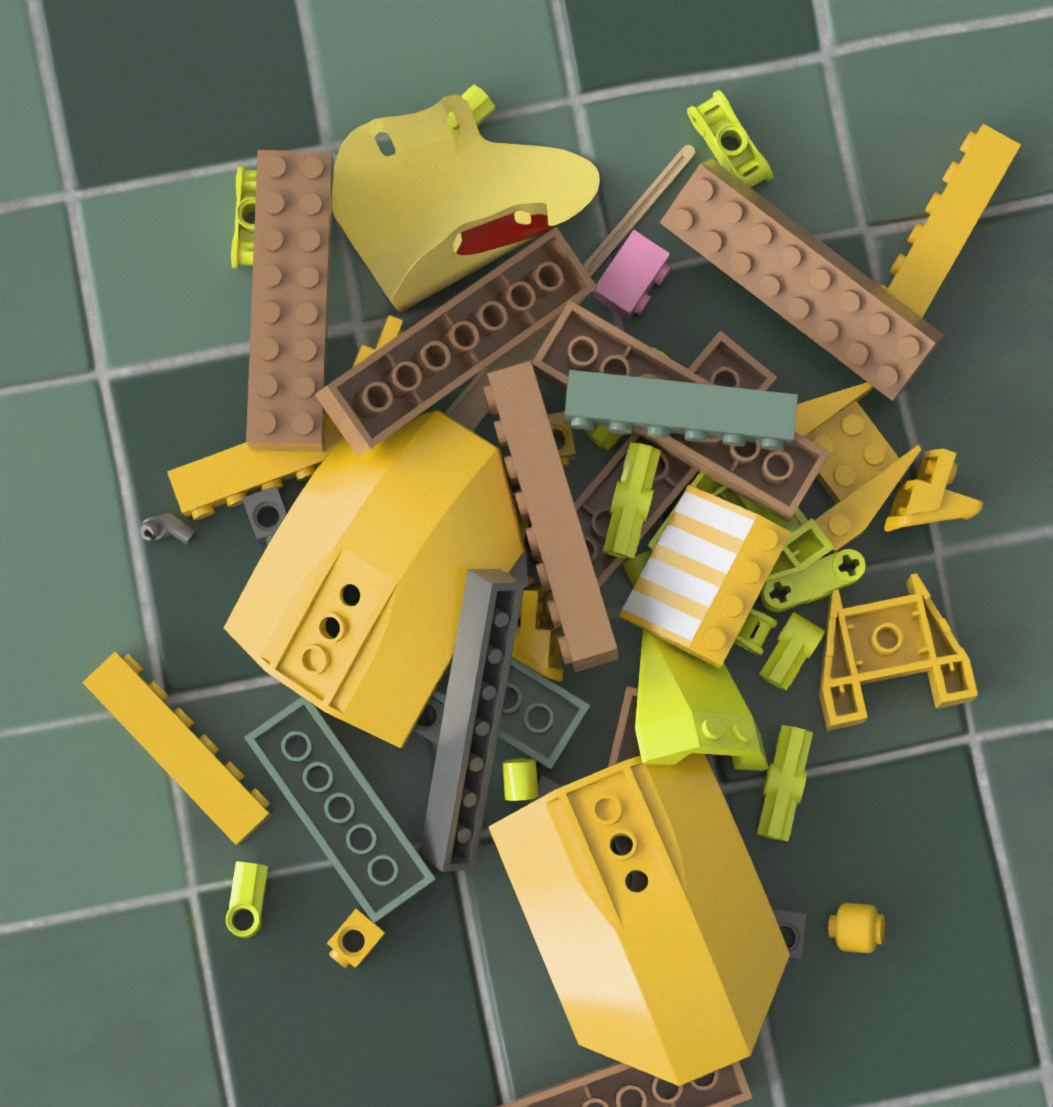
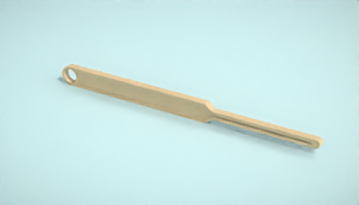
[445,145,695,431]

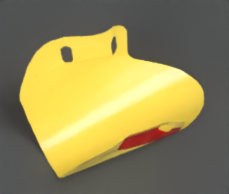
[332,95,600,313]

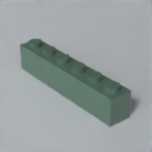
[564,370,798,450]

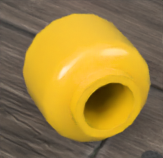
[828,903,885,954]

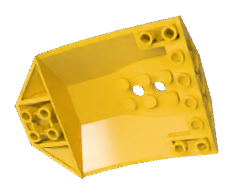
[224,410,525,748]
[489,753,790,1087]

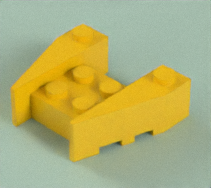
[794,382,921,555]
[819,573,978,731]

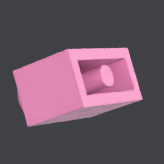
[592,230,671,321]

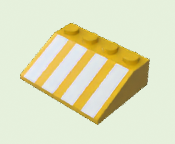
[618,485,791,669]

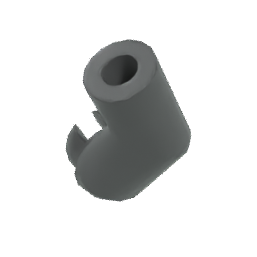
[139,512,197,545]

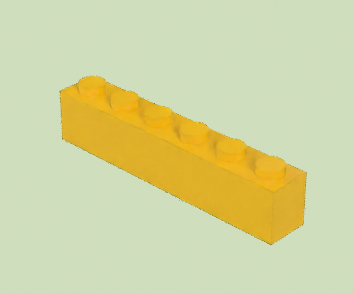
[881,124,1021,318]
[167,413,343,520]
[82,652,272,846]

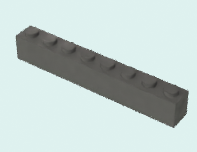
[419,569,524,872]

